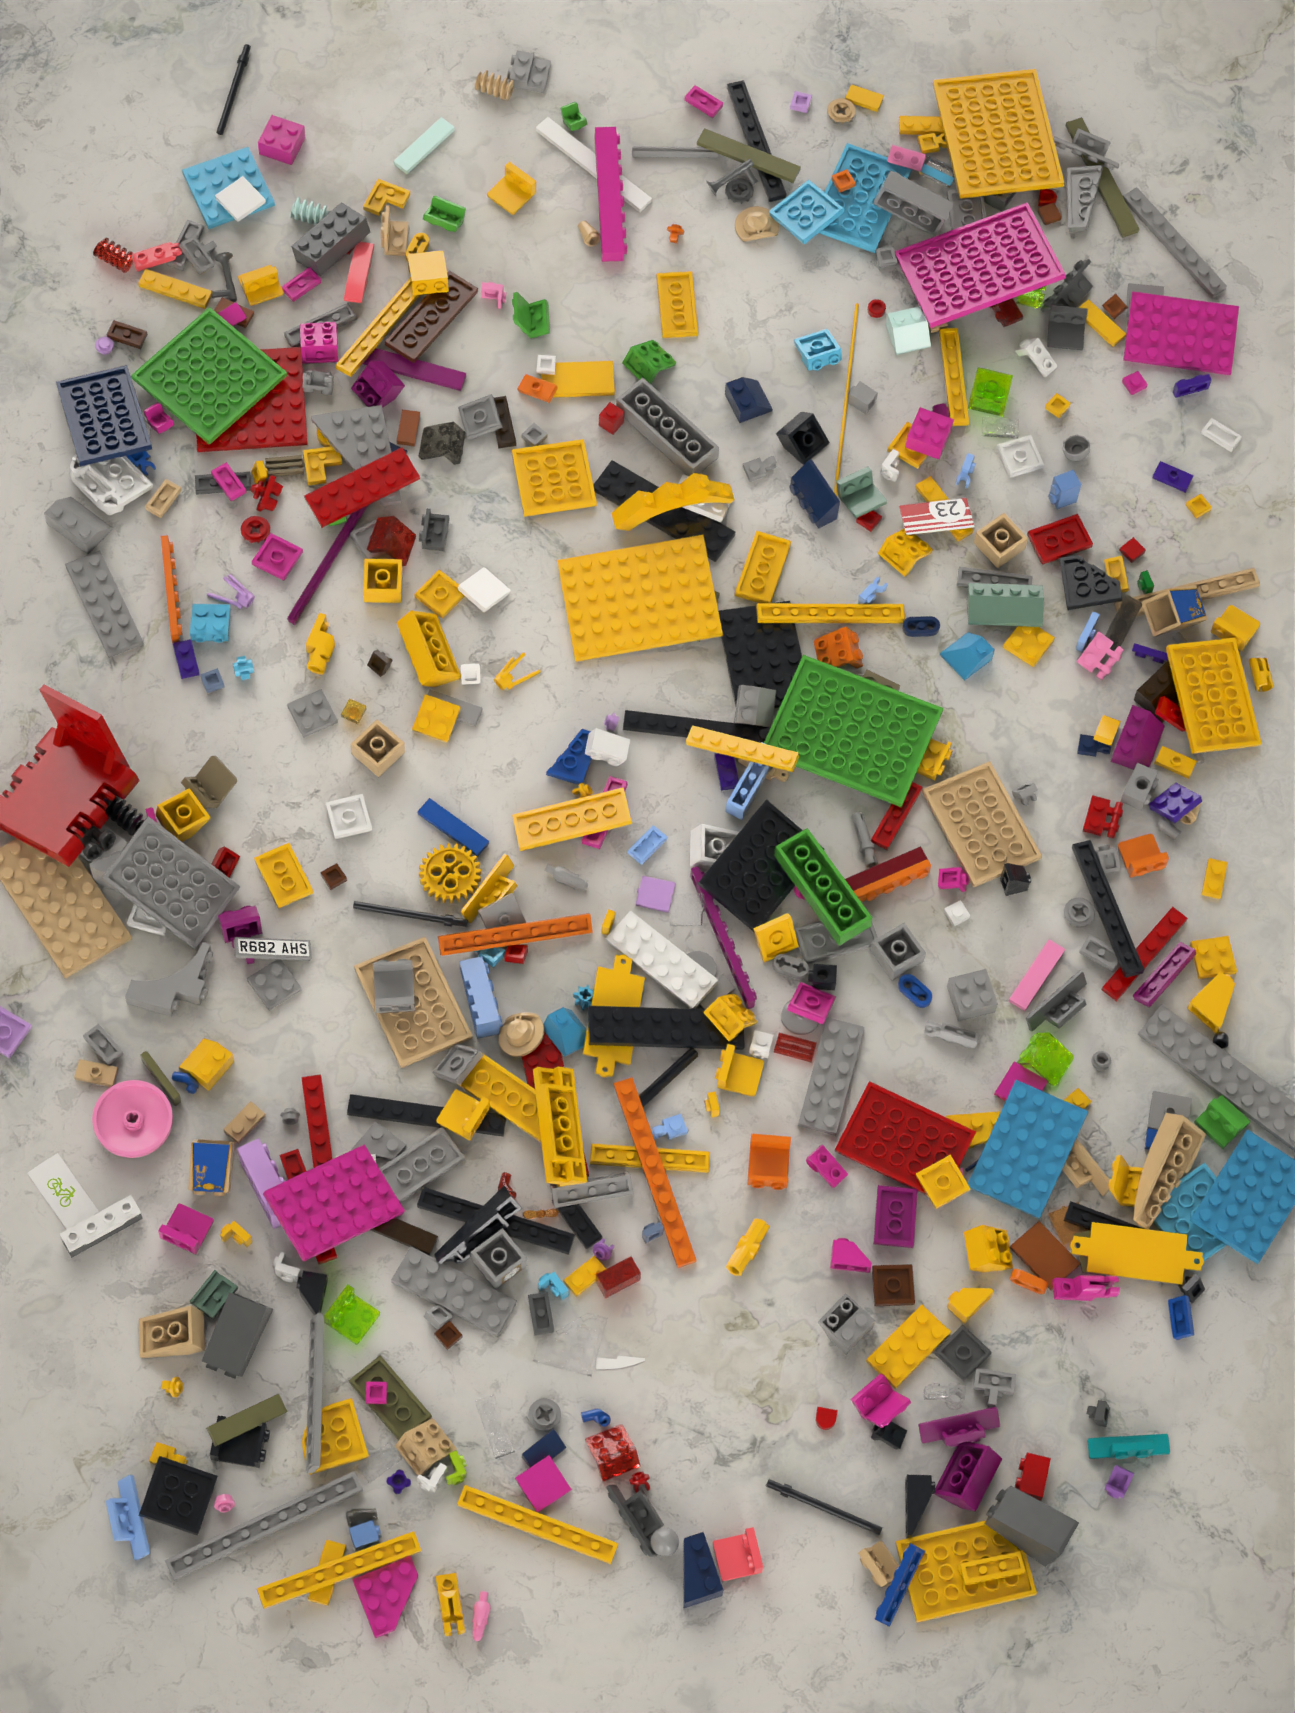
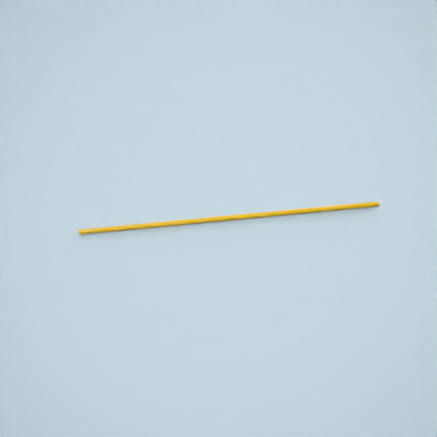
[834,303,859,496]

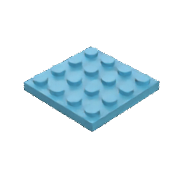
[182,147,275,229]
[1153,1163,1227,1264]

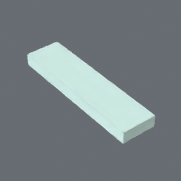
[394,117,455,174]

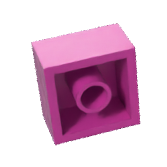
[258,115,305,165]
[905,407,954,460]

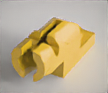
[306,613,335,675]
[436,1573,465,1636]

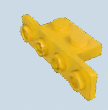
[461,854,518,923]

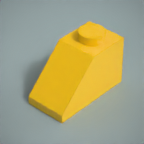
[947,1288,994,1324]

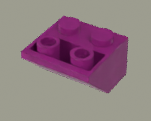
[351,361,405,408]

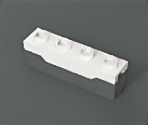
[60,1195,143,1258]

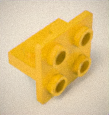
[238,265,283,306]

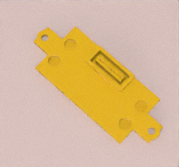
[582,955,645,1078]
[1070,1222,1204,1285]

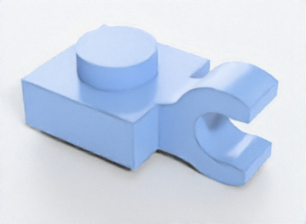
[956,453,976,488]
[858,577,887,604]
[651,1114,688,1140]

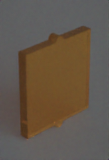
[1048,1202,1090,1245]

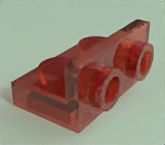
[990,298,1023,327]

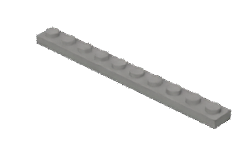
[165,1471,363,1580]

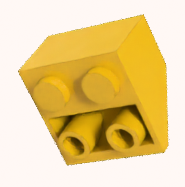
[964,1225,1013,1273]

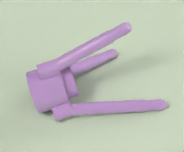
[207,574,255,609]

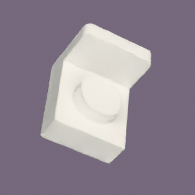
[880,449,900,482]
[749,1030,774,1059]
[417,1463,448,1493]

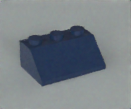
[789,459,840,529]

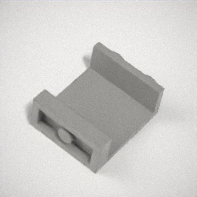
[373,959,415,1013]

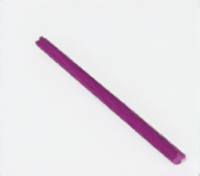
[287,506,368,625]

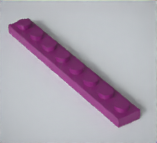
[690,866,757,1009]

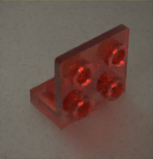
[367,516,416,566]
[585,1424,640,1482]

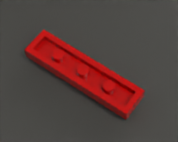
[871,782,923,851]

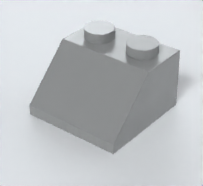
[734,685,776,727]

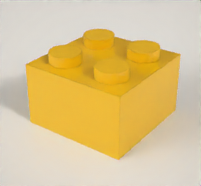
[363,559,402,603]

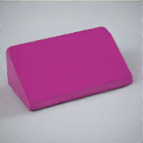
[217,302,247,326]

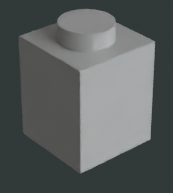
[848,381,878,414]

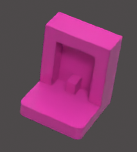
[144,402,174,434]

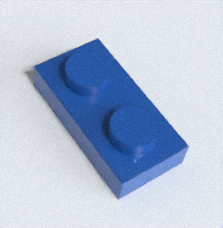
[1168,1295,1194,1340]

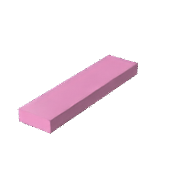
[1009,940,1065,1011]

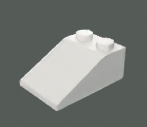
[690,824,739,870]

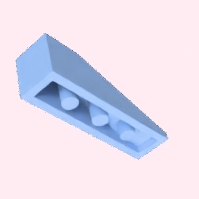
[725,742,770,820]

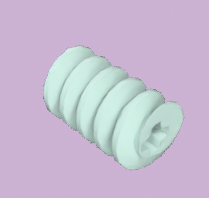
[290,197,330,225]

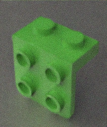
[512,292,550,339]

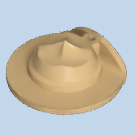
[735,206,779,242]
[498,1013,544,1057]

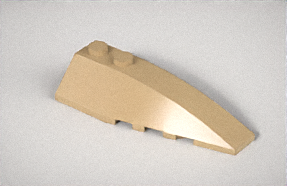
[1133,1113,1206,1229]

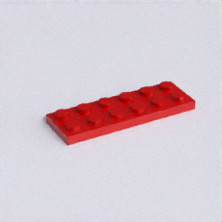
[304,447,420,528]

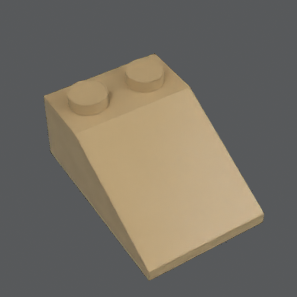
[139,1306,205,1358]

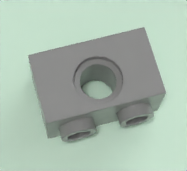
[1120,763,1159,810]

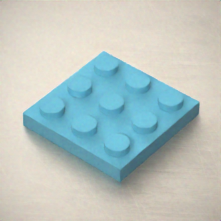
[769,180,844,244]

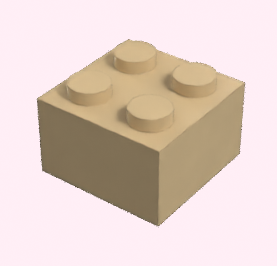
[974,513,1028,569]
[350,720,405,777]

